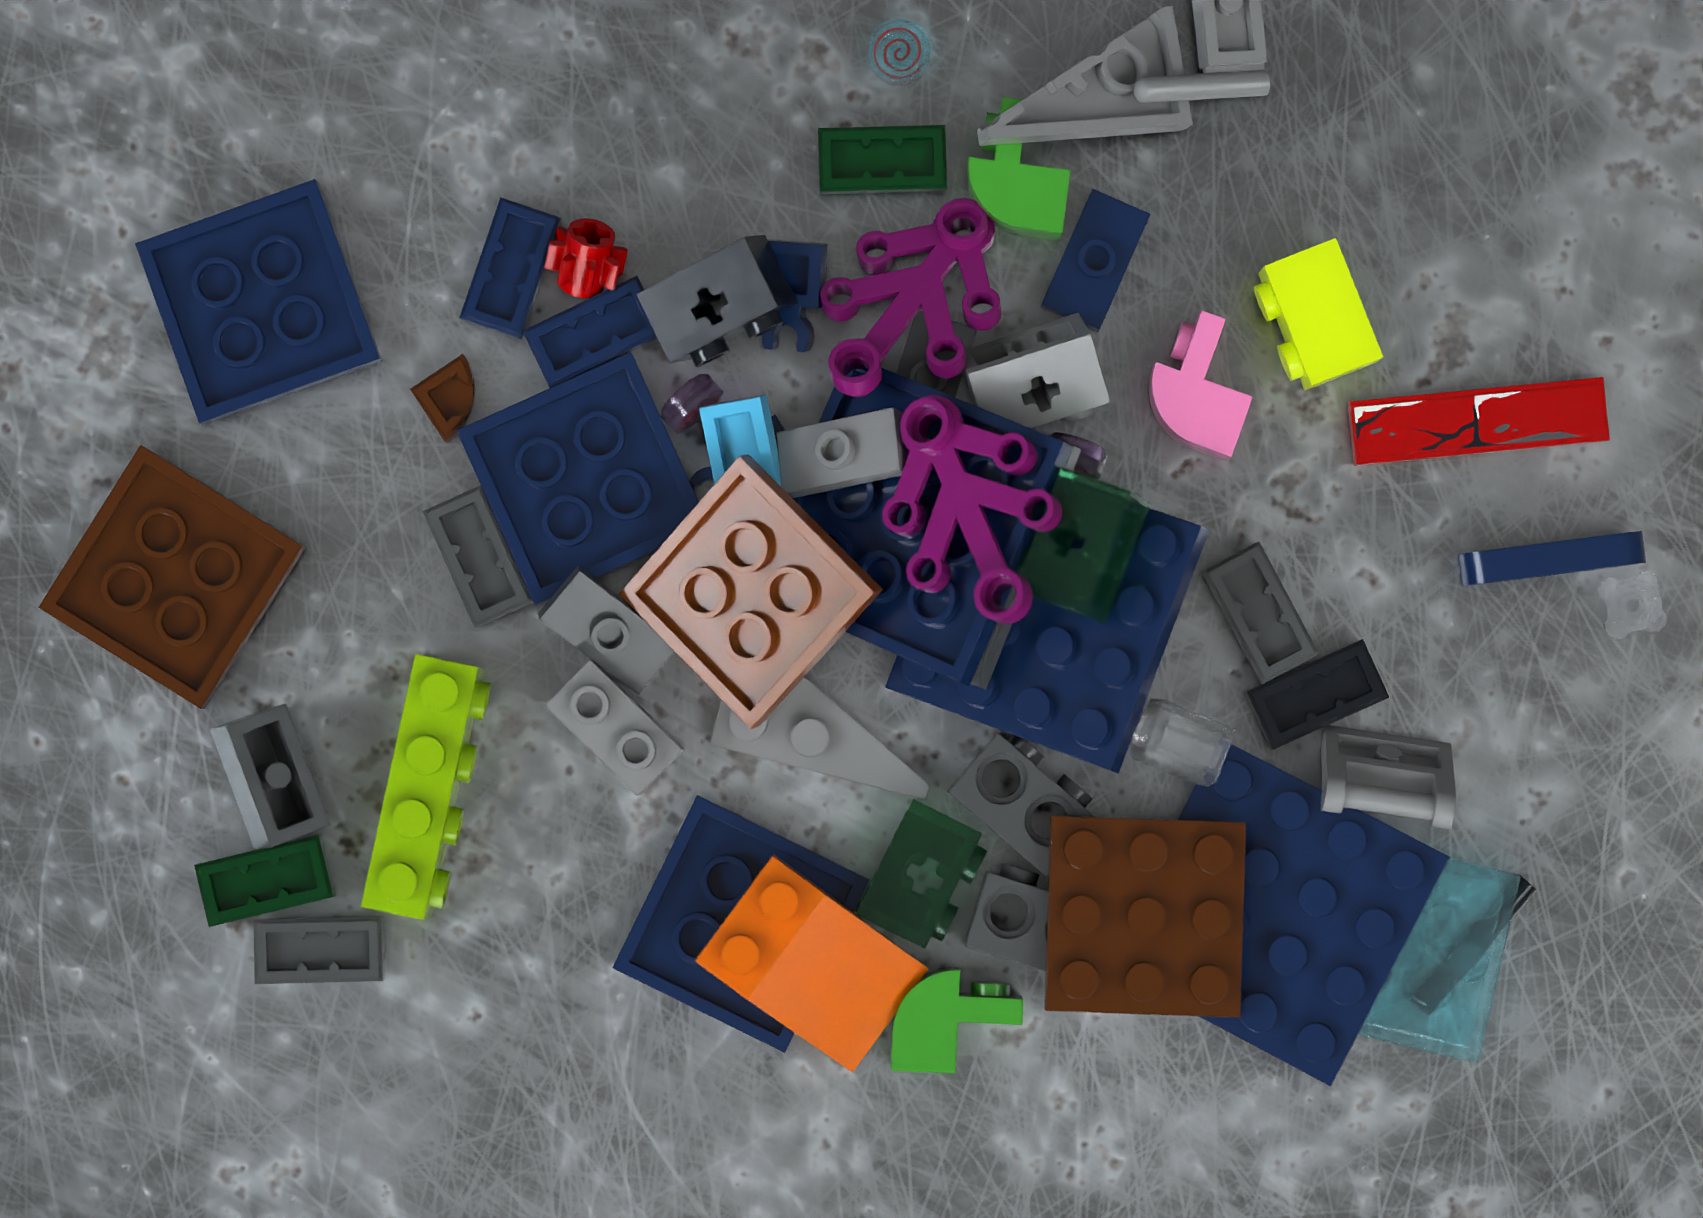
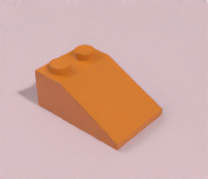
[695,854,929,1073]

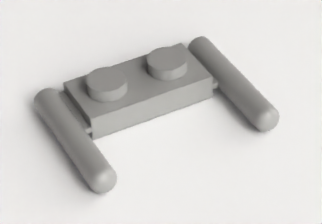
[1134,0,1270,103]

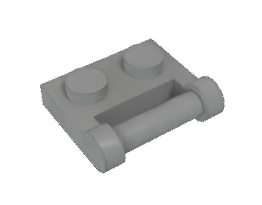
[1321,725,1456,829]

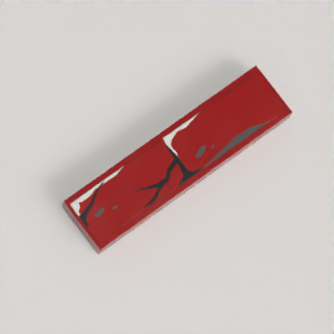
[1347,377,1610,466]

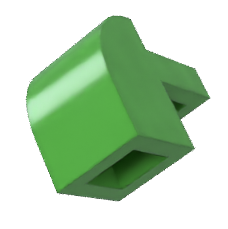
[967,97,1071,241]
[890,967,1024,1074]

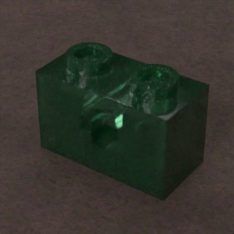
[1017,467,1151,625]
[856,798,987,949]

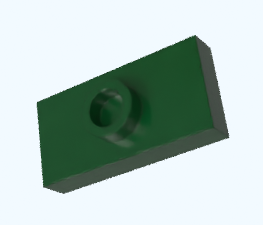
[818,125,947,195]
[194,834,336,927]

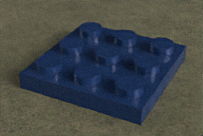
[135,179,382,425]
[456,352,699,606]
[612,795,870,1053]

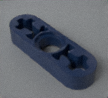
[1458,531,1646,586]

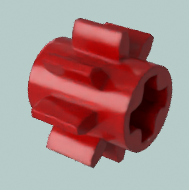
[544,218,628,298]

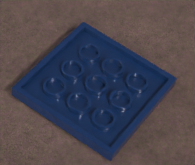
[793,368,1073,686]
[885,481,1209,774]
[1178,738,1451,1087]

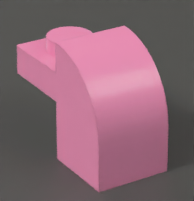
[1148,311,1253,461]

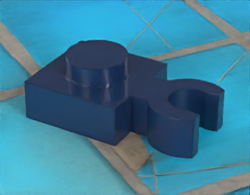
[762,239,828,352]

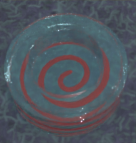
[867,19,930,86]

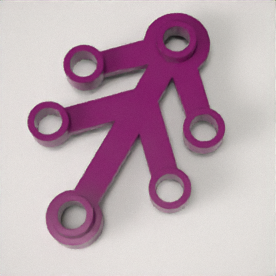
[820,198,1002,397]
[882,395,1062,624]

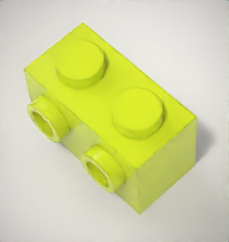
[1254,238,1383,391]

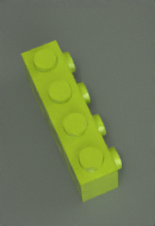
[361,654,491,920]

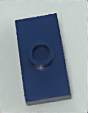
[1040,188,1151,332]
[459,197,562,340]
[523,276,658,388]

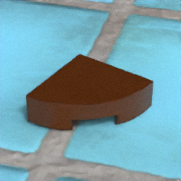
[410,354,475,443]

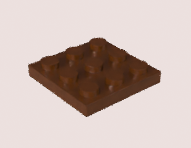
[38,445,306,709]
[1044,816,1246,1018]

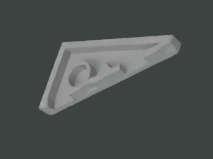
[977,6,1193,146]
[709,677,930,800]

